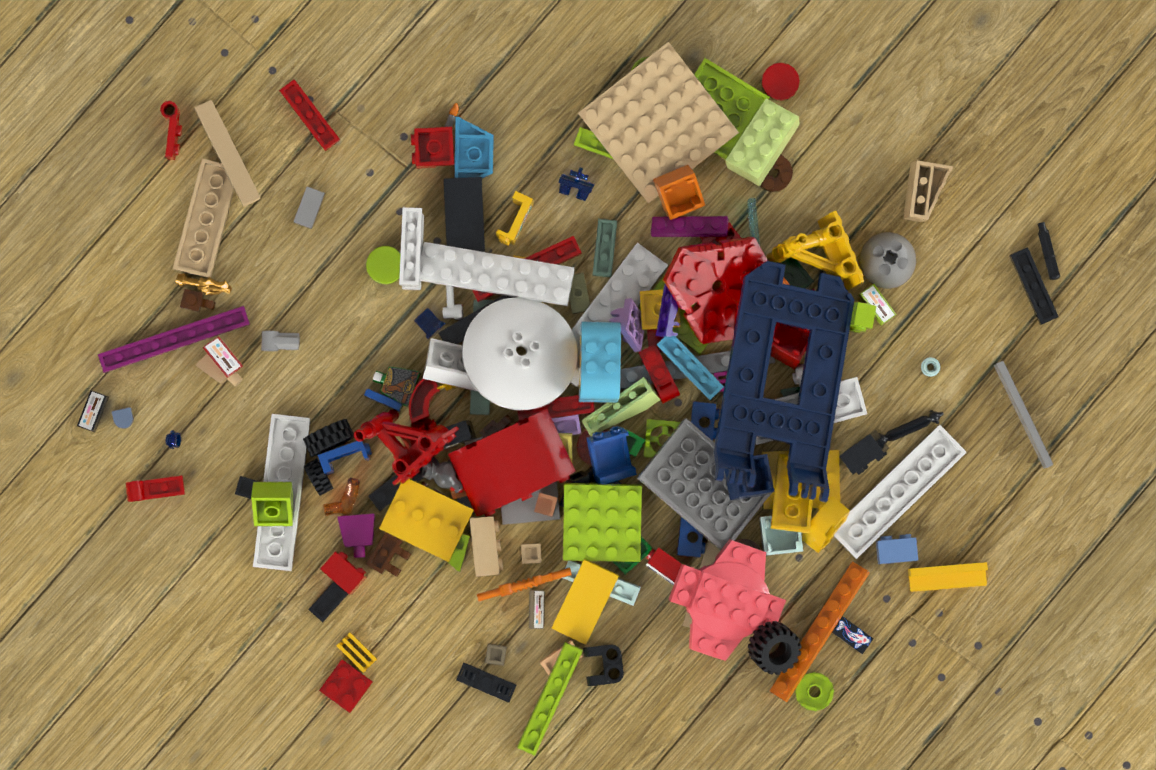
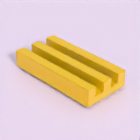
[336,632,377,673]

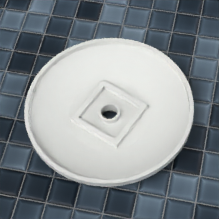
[462,297,578,410]

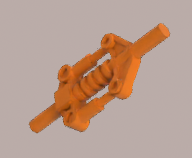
[477,568,572,601]

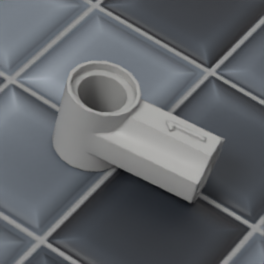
[261,331,300,351]

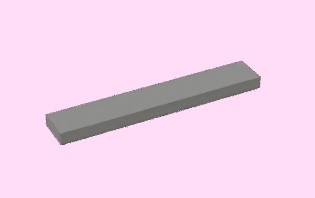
[994,361,1053,469]

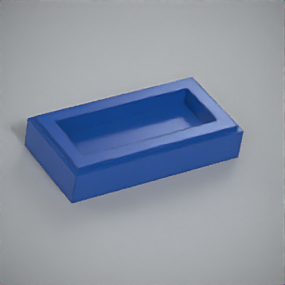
[364,389,403,412]

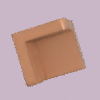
[534,493,558,517]

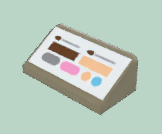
[529,590,545,629]

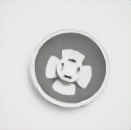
[860,232,916,289]

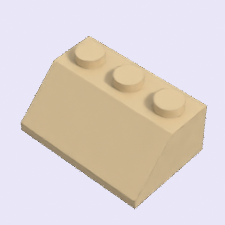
[470,517,503,577]

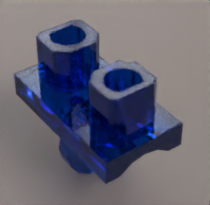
[558,167,595,201]

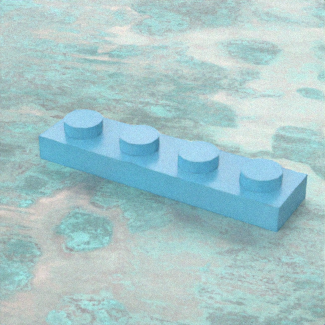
[657,336,724,400]

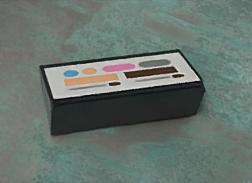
[77,390,109,433]

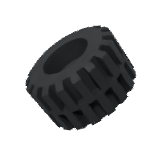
[748,621,802,675]

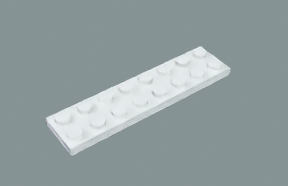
[419,242,575,306]
[570,242,668,387]
[253,414,310,571]
[834,425,967,559]

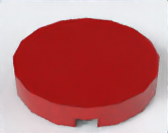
[761,63,800,101]

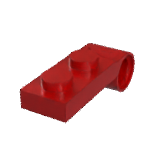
[160,101,182,160]
[638,344,680,404]
[125,475,185,502]

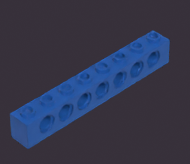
[677,401,719,558]

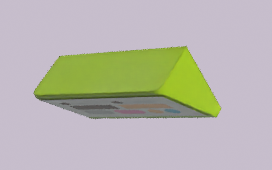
[859,284,897,326]

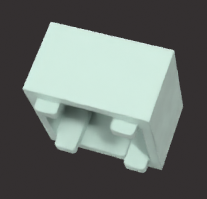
[759,516,803,556]

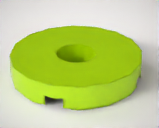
[795,672,834,711]

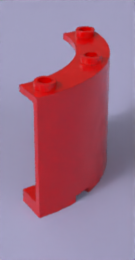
[448,409,576,517]

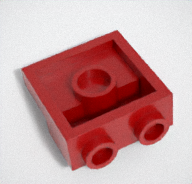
[411,127,454,169]

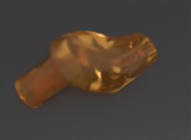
[323,477,360,516]

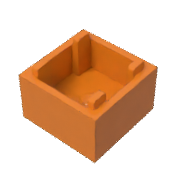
[653,165,705,220]

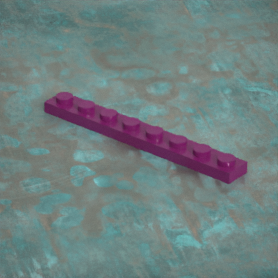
[98,306,250,373]

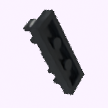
[456,662,517,703]

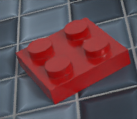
[319,659,373,713]

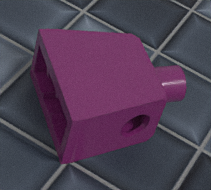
[337,514,376,558]

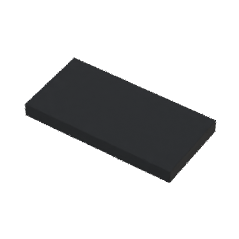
[443,177,485,252]

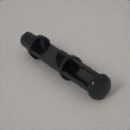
[1037,222,1061,280]

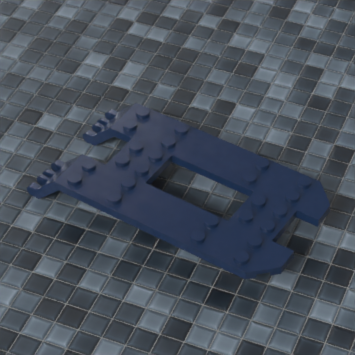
[714,261,855,502]

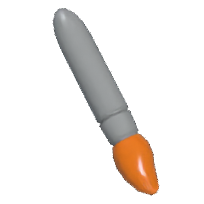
[445,103,459,127]

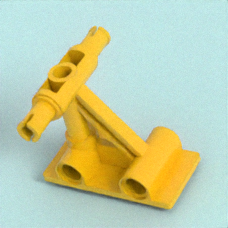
[766,211,864,291]

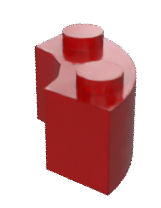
[409,379,441,424]

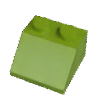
[251,482,293,526]

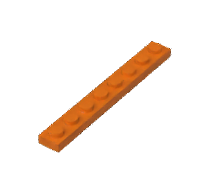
[770,561,870,702]

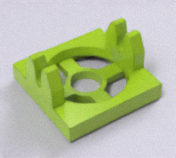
[644,419,681,458]

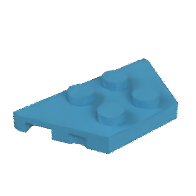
[455,117,494,179]

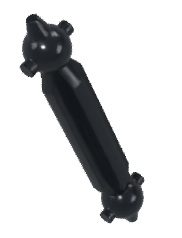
[879,410,944,443]

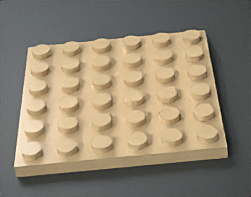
[578,42,739,203]

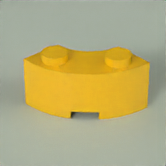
[802,496,850,553]

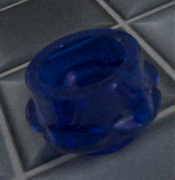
[165,430,181,449]

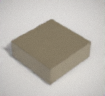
[485,644,507,666]

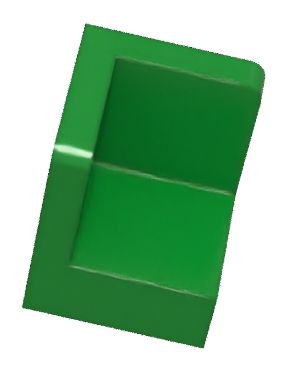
[625,429,645,458]

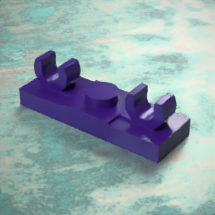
[656,284,680,337]

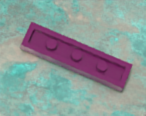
[651,216,729,237]

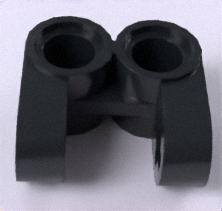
[583,644,624,686]

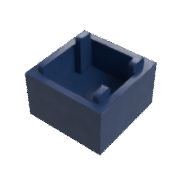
[724,454,774,500]

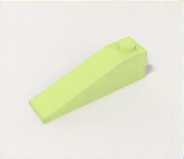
[582,377,661,436]

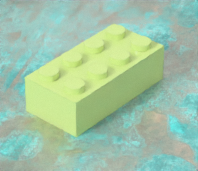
[726,98,800,186]

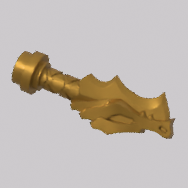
[176,273,232,296]

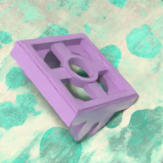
[609,298,644,352]

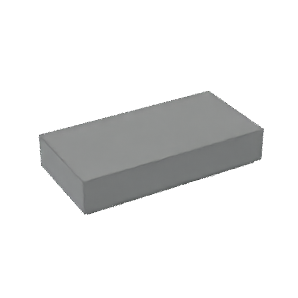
[294,187,325,229]

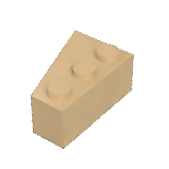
[903,160,953,222]

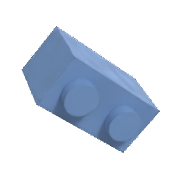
[876,534,918,564]

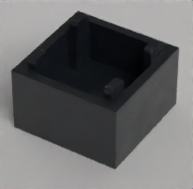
[840,430,889,475]

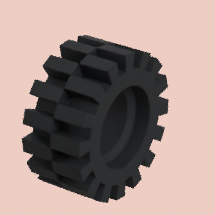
[303,458,334,496]

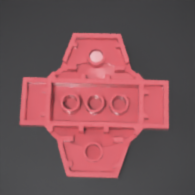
[668,539,786,661]

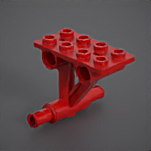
[354,409,459,485]

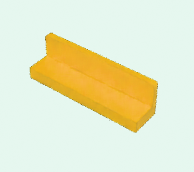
[908,562,988,592]

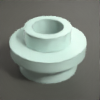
[921,357,940,377]

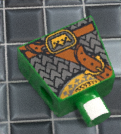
[373,366,421,408]

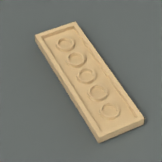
[173,158,234,278]

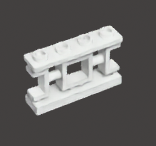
[399,207,424,290]

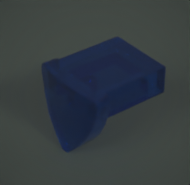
[414,308,445,339]

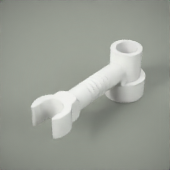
[443,285,463,320]

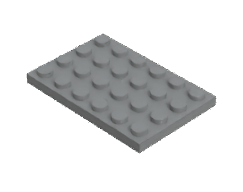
[637,418,771,551]

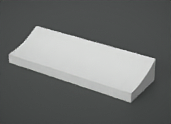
[423,338,477,391]

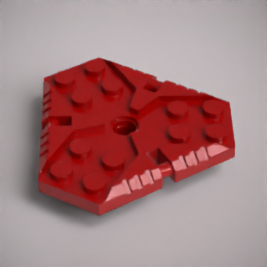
[663,237,768,344]

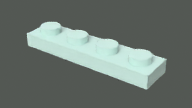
[563,561,641,606]

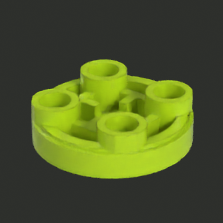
[366,246,401,285]

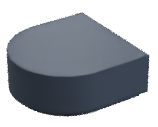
[112,407,134,429]

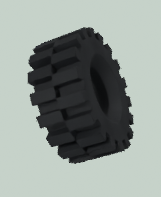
[303,419,354,457]

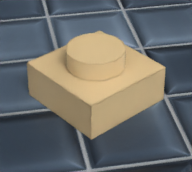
[521,544,541,564]

